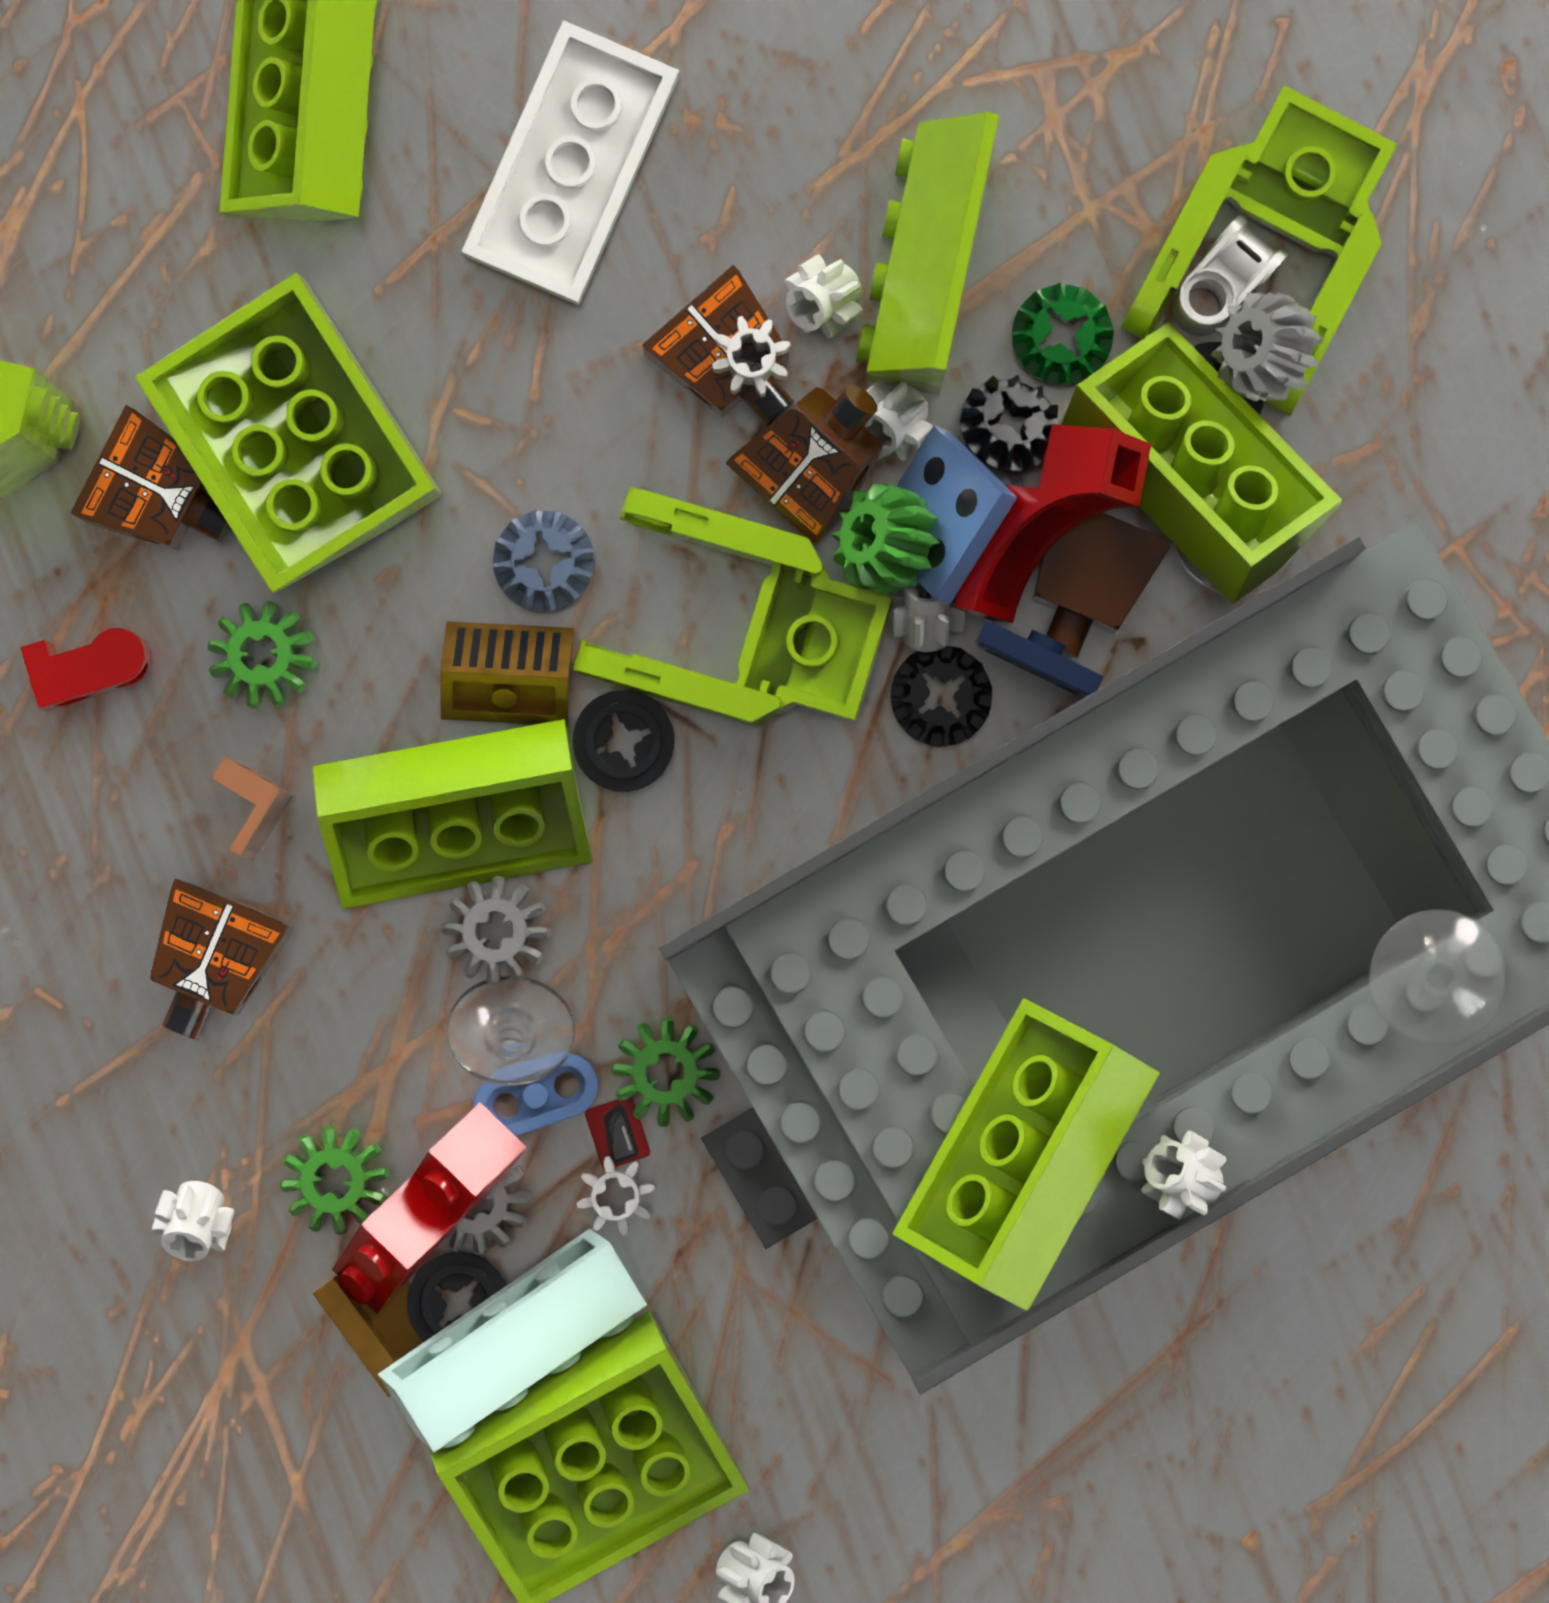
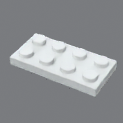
[461,20,680,306]

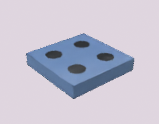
[897,426,1017,604]

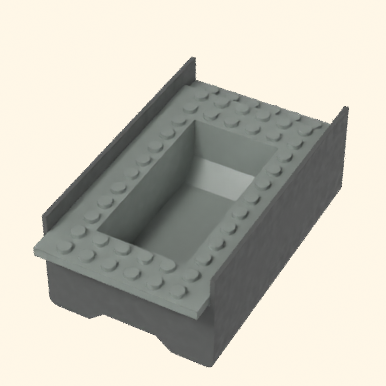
[659,520,1549,1395]

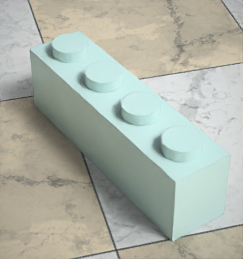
[378,1228,647,1453]

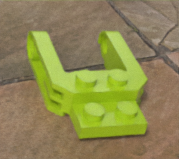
[1121,85,1398,416]
[572,487,893,728]

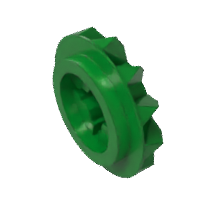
[1012,282,1114,385]

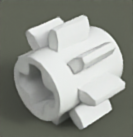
[784,254,863,339]
[712,316,791,398]
[864,379,933,461]
[888,582,966,652]
[1141,1130,1227,1220]
[576,1156,656,1236]
[151,1181,235,1261]
[716,1533,795,1603]

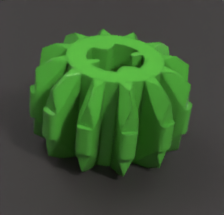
[831,483,940,595]
[207,601,317,709]
[611,1017,720,1127]
[280,1125,390,1235]

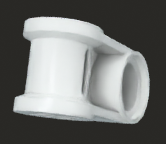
[1172,213,1289,336]

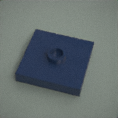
[975,620,1104,698]

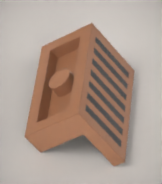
[211,756,294,860]

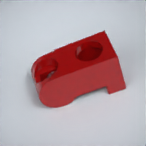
[20,628,152,712]

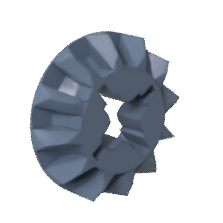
[493,510,595,612]

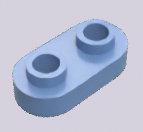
[473,1053,599,1136]

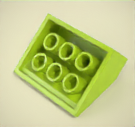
[856,112,1000,396]
[135,272,443,594]
[429,1311,749,1603]

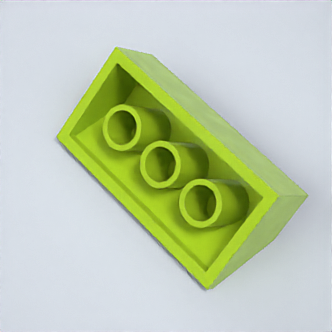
[219,0,377,222]
[1061,321,1342,605]
[0,360,80,500]
[313,719,592,909]
[892,998,1160,1311]

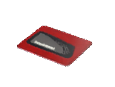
[585,1097,650,1170]

